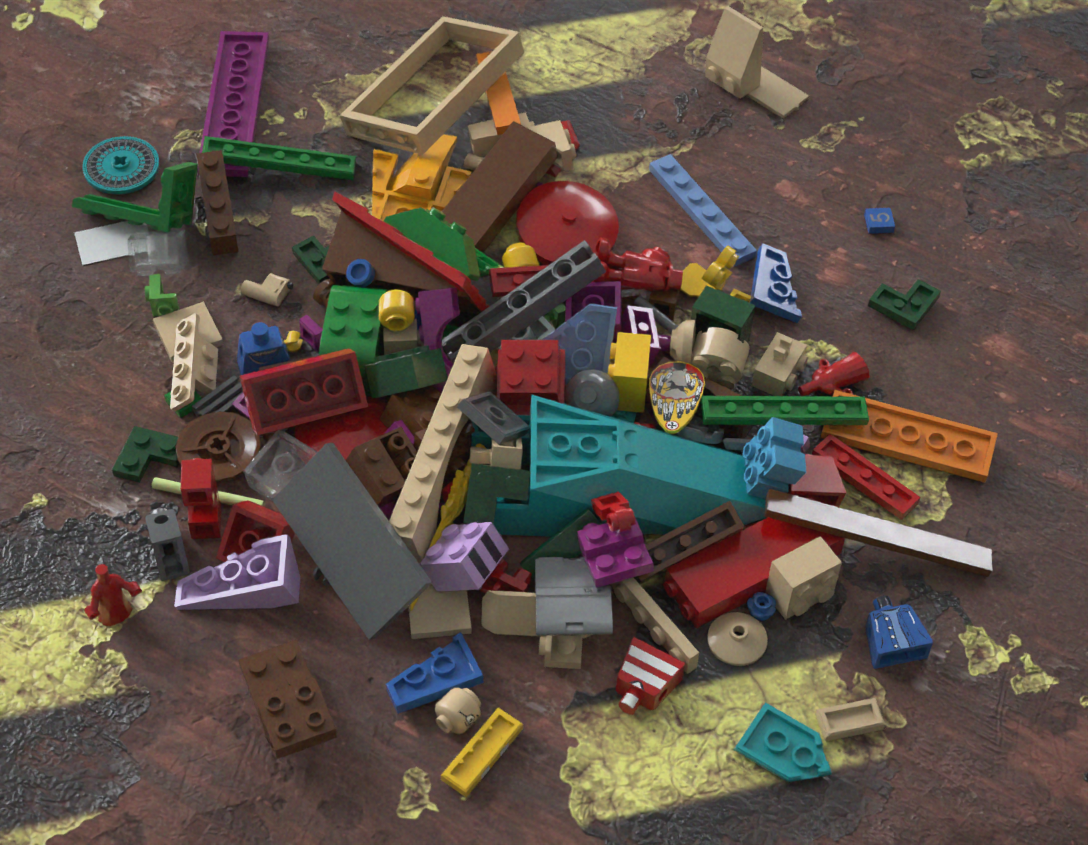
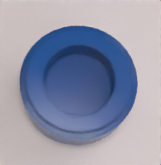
[346,259,375,287]

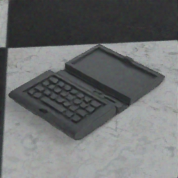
[535,557,613,636]

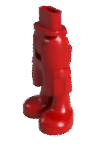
[592,237,683,291]

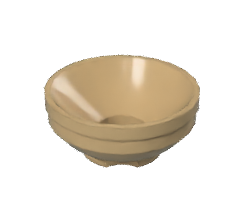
[670,320,696,364]

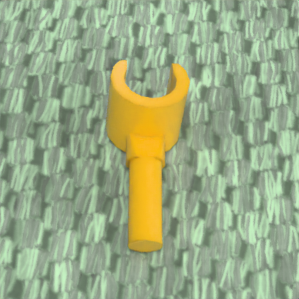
[284,331,303,352]

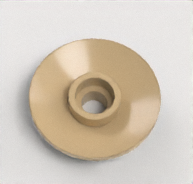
[707,612,768,666]

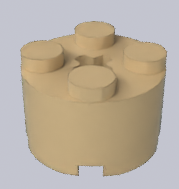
[691,327,749,389]

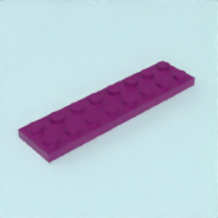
[197,31,269,177]

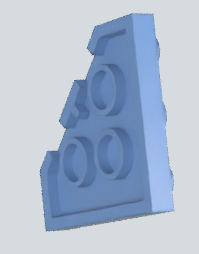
[542,304,618,385]

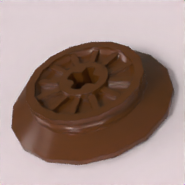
[176,411,261,481]

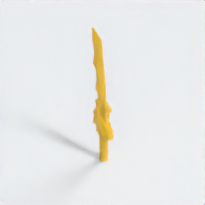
[410,444,486,611]

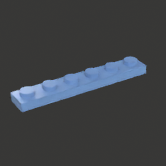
[649,154,757,267]

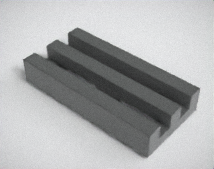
[192,375,243,417]

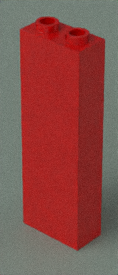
[663,496,845,628]

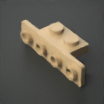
[170,313,218,411]

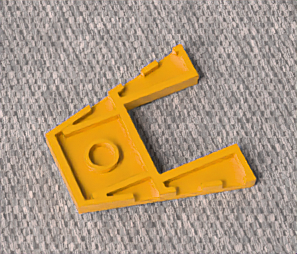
[372,149,471,240]

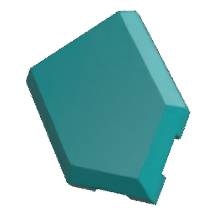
[734,702,832,782]

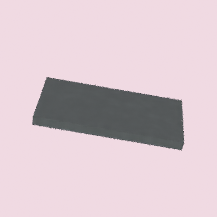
[272,443,433,640]

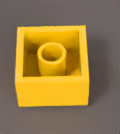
[608,332,651,413]

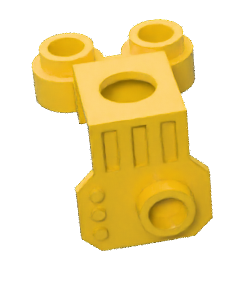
[681,245,739,297]

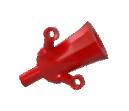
[798,352,870,396]
[84,564,142,626]

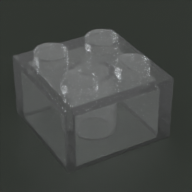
[127,230,188,276]

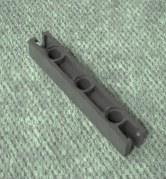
[442,240,606,363]

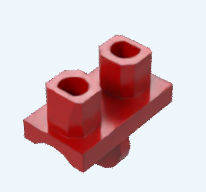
[481,559,532,594]

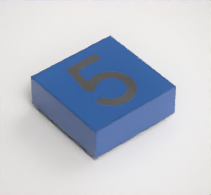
[864,208,895,234]

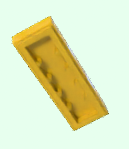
[441,708,523,797]

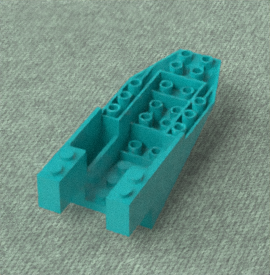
[468,395,768,537]

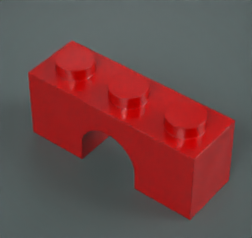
[180,458,222,539]

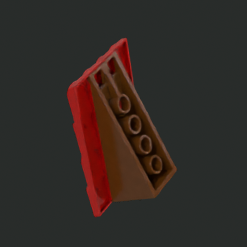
[322,192,490,315]

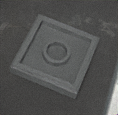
[457,392,530,445]

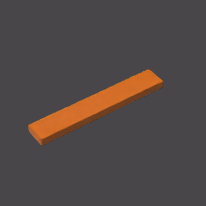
[476,51,521,135]

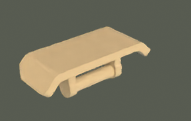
[482,591,593,638]

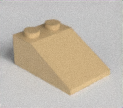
[706,6,764,99]

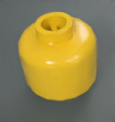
[502,242,539,267]
[379,289,415,331]

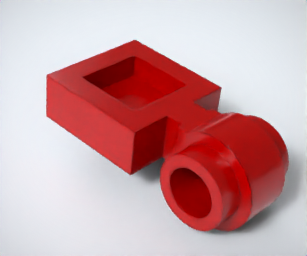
[591,491,636,533]

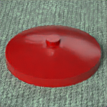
[515,181,619,265]
[295,396,388,463]

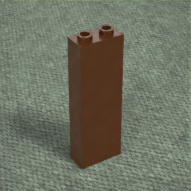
[442,121,558,253]

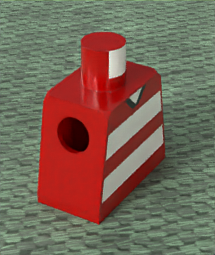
[616,637,685,715]

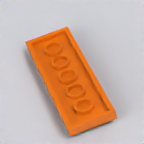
[821,390,998,483]

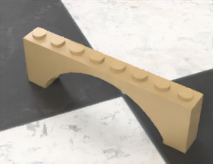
[389,344,497,564]

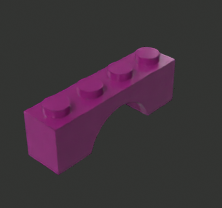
[415,287,460,394]

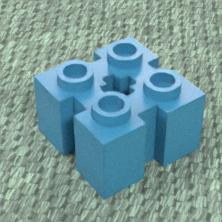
[743,417,806,499]

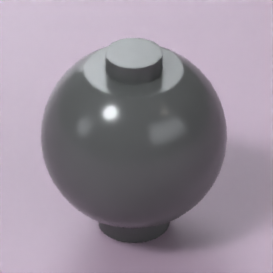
[564,369,620,417]

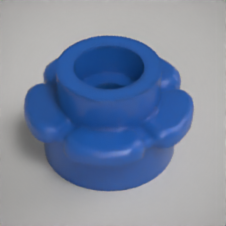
[747,592,776,620]

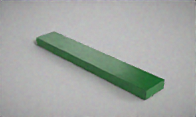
[202,136,356,180]
[700,396,869,425]

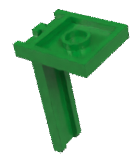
[72,162,198,232]

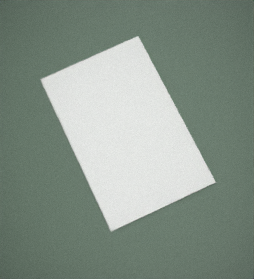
[75,221,154,265]

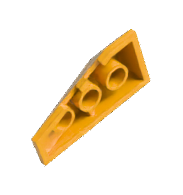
[388,134,457,201]

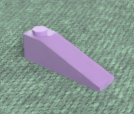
[175,534,300,610]

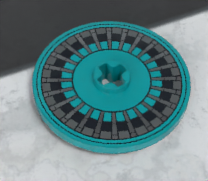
[82,136,160,194]

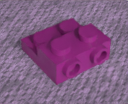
[577,519,654,588]

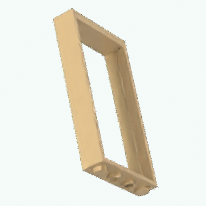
[340,16,524,155]

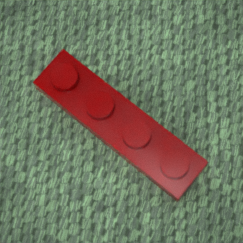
[812,434,920,521]

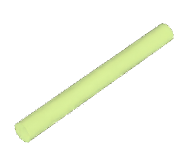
[152,477,265,507]

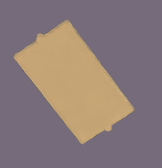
[746,66,809,119]

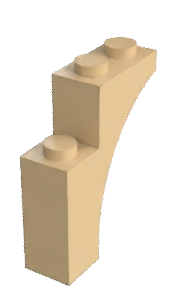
[468,112,576,171]

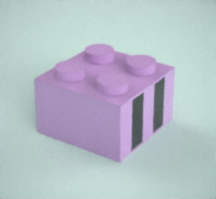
[420,522,509,591]

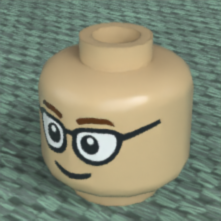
[435,688,481,734]

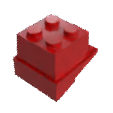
[497,340,566,415]

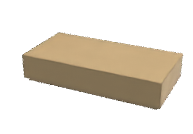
[815,698,885,741]

